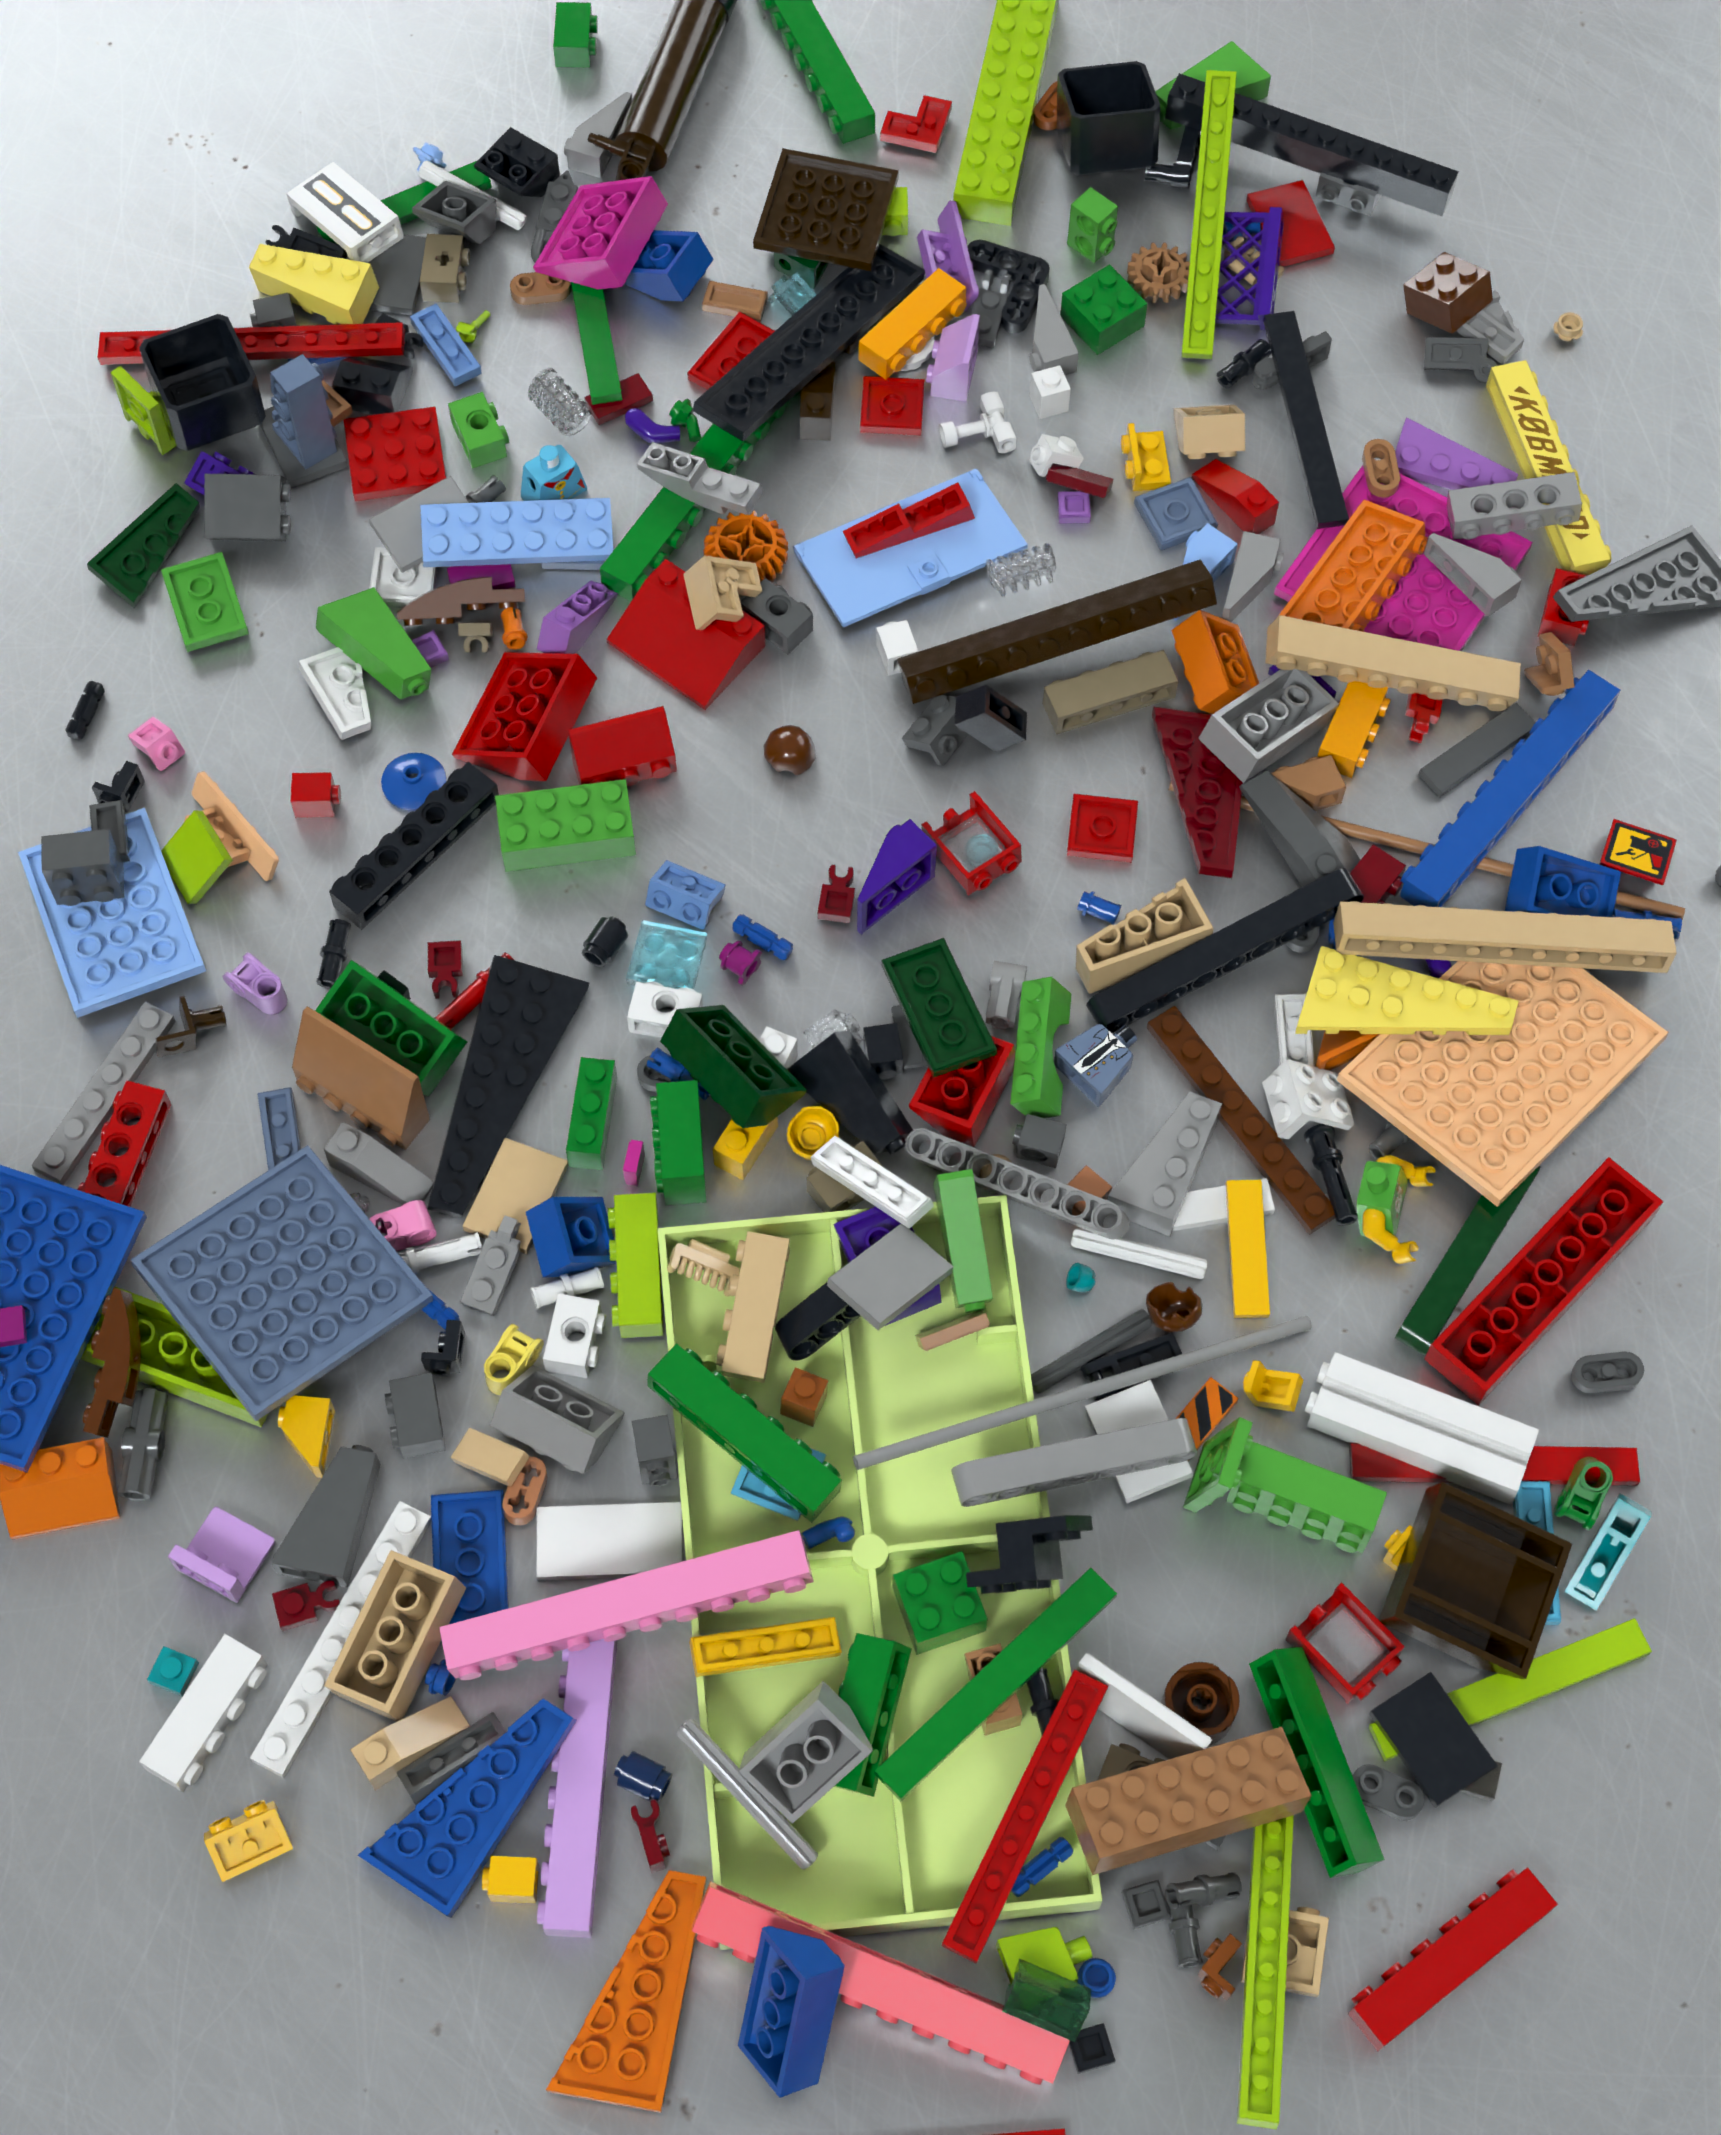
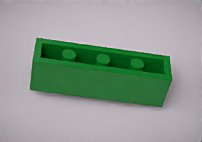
[834,1633,912,1797]

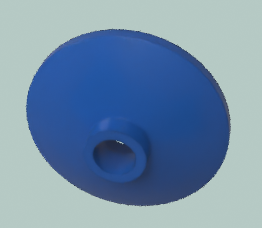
[381,753,447,811]

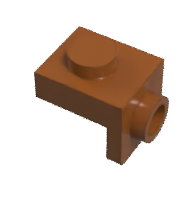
[1198,1933,1242,2000]

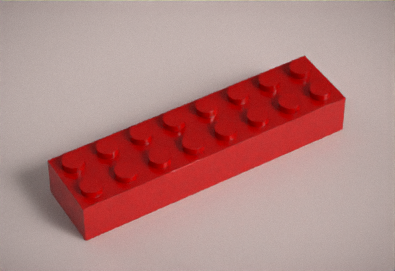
[1424,1157,1664,1406]

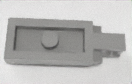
[460,1215,521,1316]

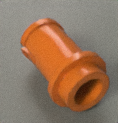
[501,607,528,650]

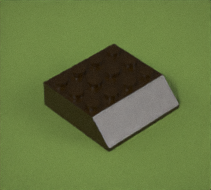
[1379,1482,1572,1679]

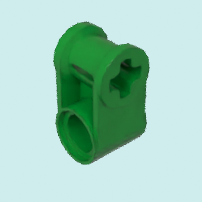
[1554,1457,1613,1530]

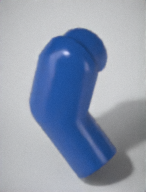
[801,1516,855,1549]

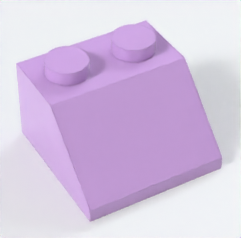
[926,314,980,402]

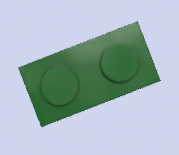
[553,2,598,68]

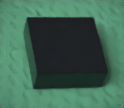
[1068,2023,1116,2074]

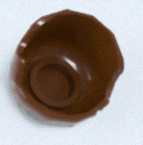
[763,725,816,775]
[1146,1282,1203,1332]

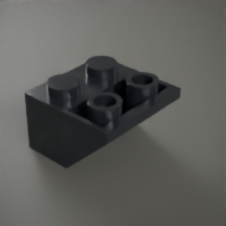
[474,127,560,197]

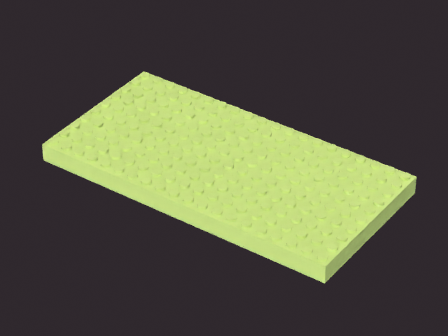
[657,1195,1102,1950]

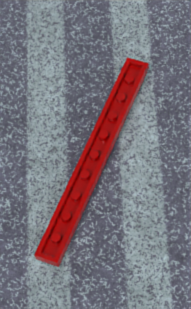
[97,322,405,365]

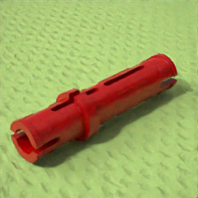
[434,952,515,1030]

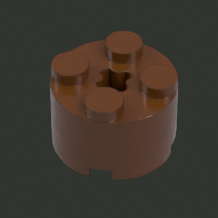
[1161,1662,1240,1745]

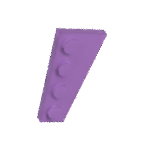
[1395,417,1518,490]

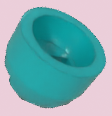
[1066,1262,1096,1293]

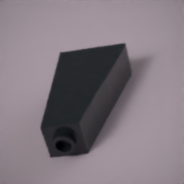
[787,1030,913,1155]

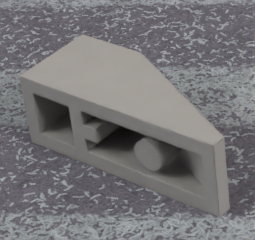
[564,92,632,178]
[1029,284,1079,375]
[1222,531,1284,622]
[1424,533,1522,617]
[324,1122,434,1205]

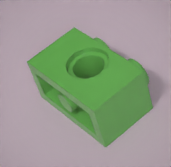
[448,392,509,469]

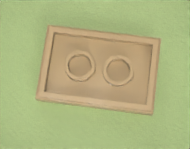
[462,1138,569,1254]

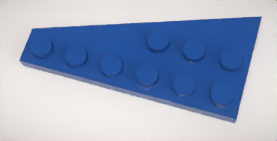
[358,1698,577,1918]

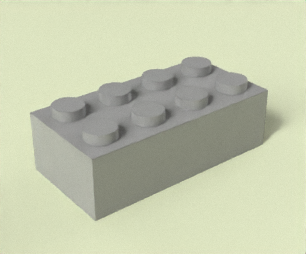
[1198,669,1339,783]

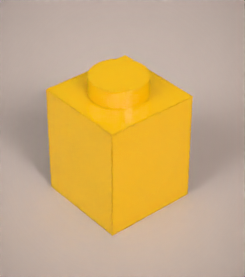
[482,1856,539,1904]

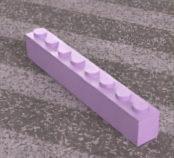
[537,1639,618,1938]

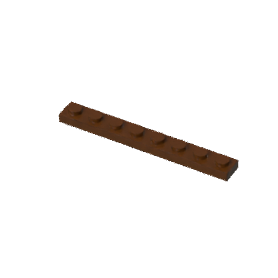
[1147,1006,1335,1235]

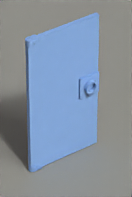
[793,468,1028,628]

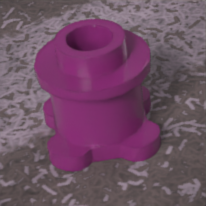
[719,941,762,986]

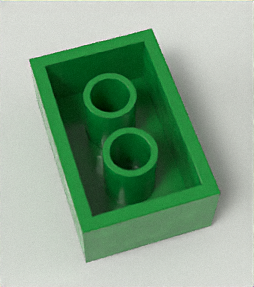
[650,1080,707,1206]

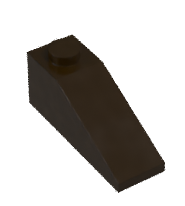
[800,362,836,441]

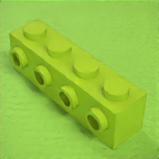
[608,1193,663,1338]

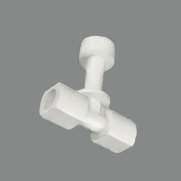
[939,392,1017,453]

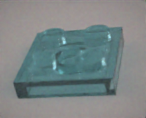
[626,920,707,990]

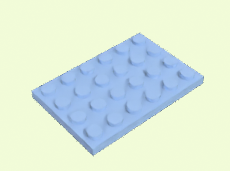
[18,808,206,1018]

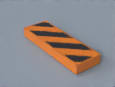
[1175,1377,1239,1461]

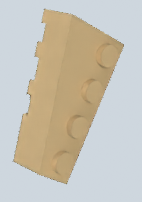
[716,1231,790,1383]

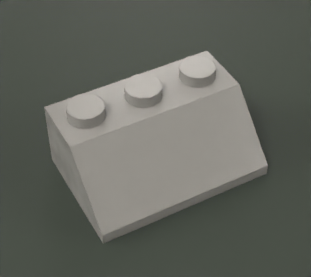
[490,1365,625,1474]
[738,1681,873,1824]

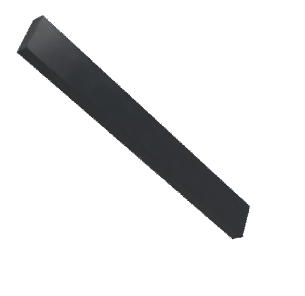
[1263,311,1349,529]

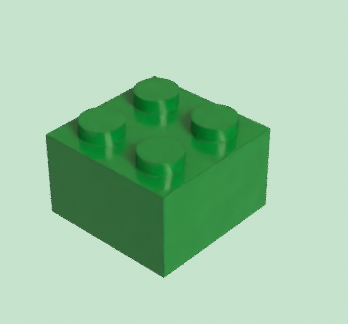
[1060,264,1148,355]
[892,1551,988,1655]

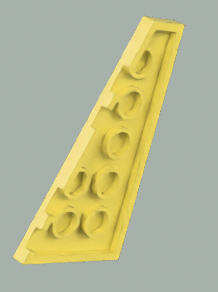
[1295,946,1519,1035]

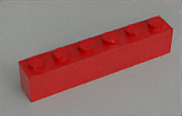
[1348,1867,1558,2051]

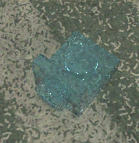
[768,272,817,316]

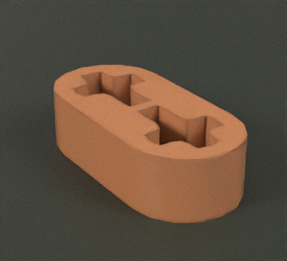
[502,1457,548,1526]

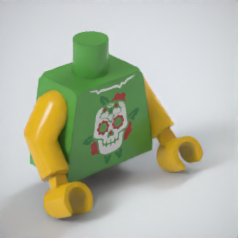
[1356,1155,1436,1264]

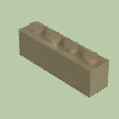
[1042,650,1178,735]

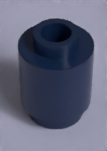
[614,1751,672,1802]

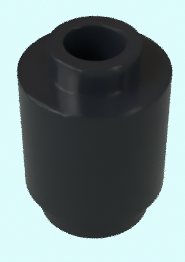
[582,916,628,967]

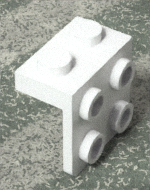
[1262,1059,1354,1140]

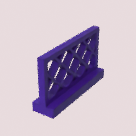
[1215,207,1284,330]

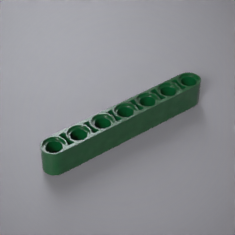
[1395,1166,1541,1356]

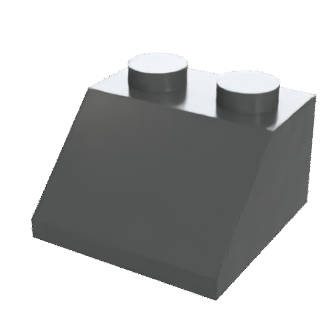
[412,181,496,244]

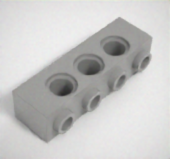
[1447,472,1582,540]

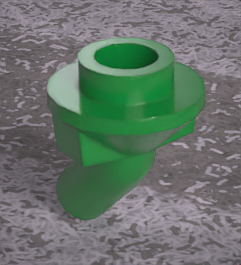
[669,399,701,442]

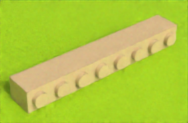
[1265,615,1521,711]

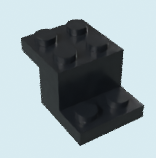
[966,1515,1093,1594]

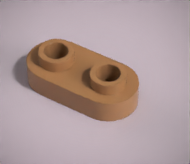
[510,272,571,305]
[1362,439,1400,498]

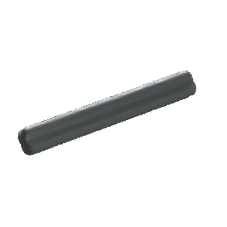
[1031,1309,1152,1393]

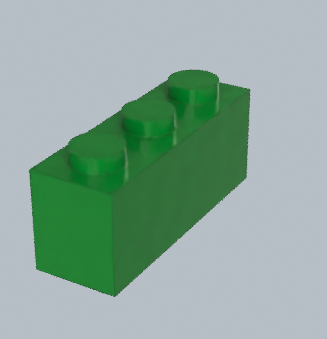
[566,1057,617,1171]

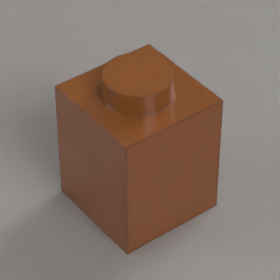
[780,1367,828,1427]

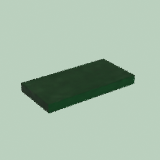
[881,938,997,1078]

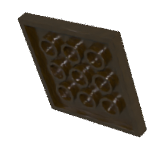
[753,148,899,271]

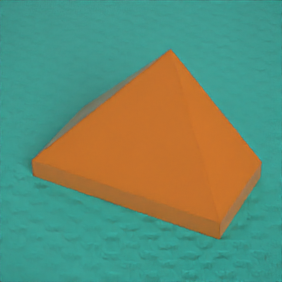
[1315,1030,1380,1071]

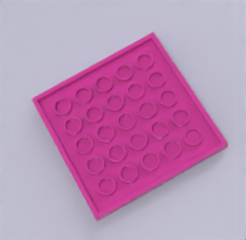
[1274,465,1533,651]

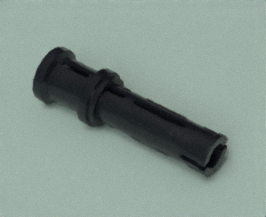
[1304,1124,1358,1226]

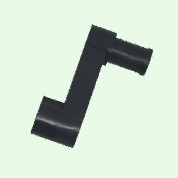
[1145,126,1201,189]

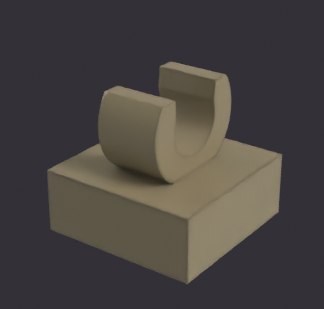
[458,623,494,653]

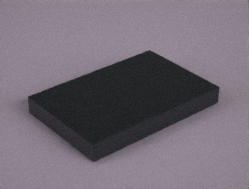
[1369,1672,1498,1808]

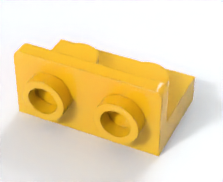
[1121,423,1171,491]
[204,1800,293,1882]

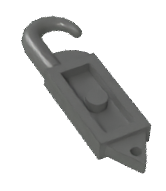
[531,170,578,263]

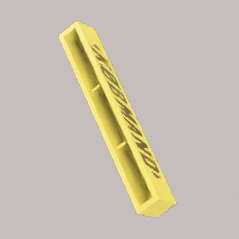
[1486,360,1611,576]

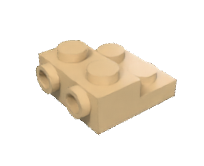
[1241,1907,1329,1997]

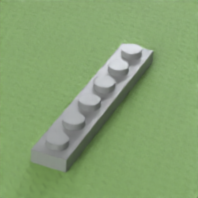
[31,1002,176,1185]

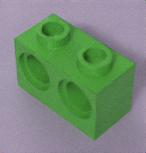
[1067,187,1118,263]

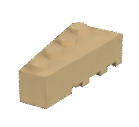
[1076,878,1213,994]

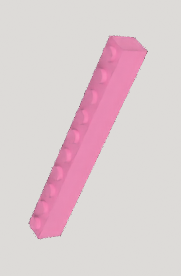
[439,1530,814,1680]

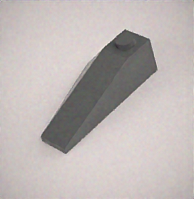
[1239,770,1360,887]

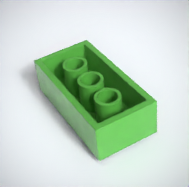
[495,779,636,872]
[1226,1441,1387,1553]

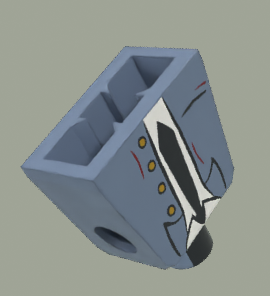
[1054,1024,1137,1107]

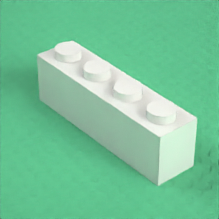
[139,1634,267,1792]

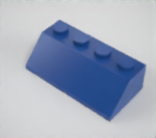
[738,1926,845,2098]

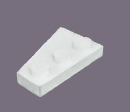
[299,647,371,740]

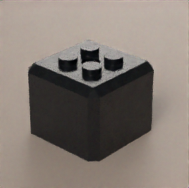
[1056,61,1160,177]
[139,314,266,451]

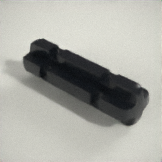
[65,681,105,740]

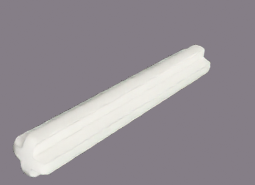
[419,161,526,230]
[1071,1227,1208,1279]

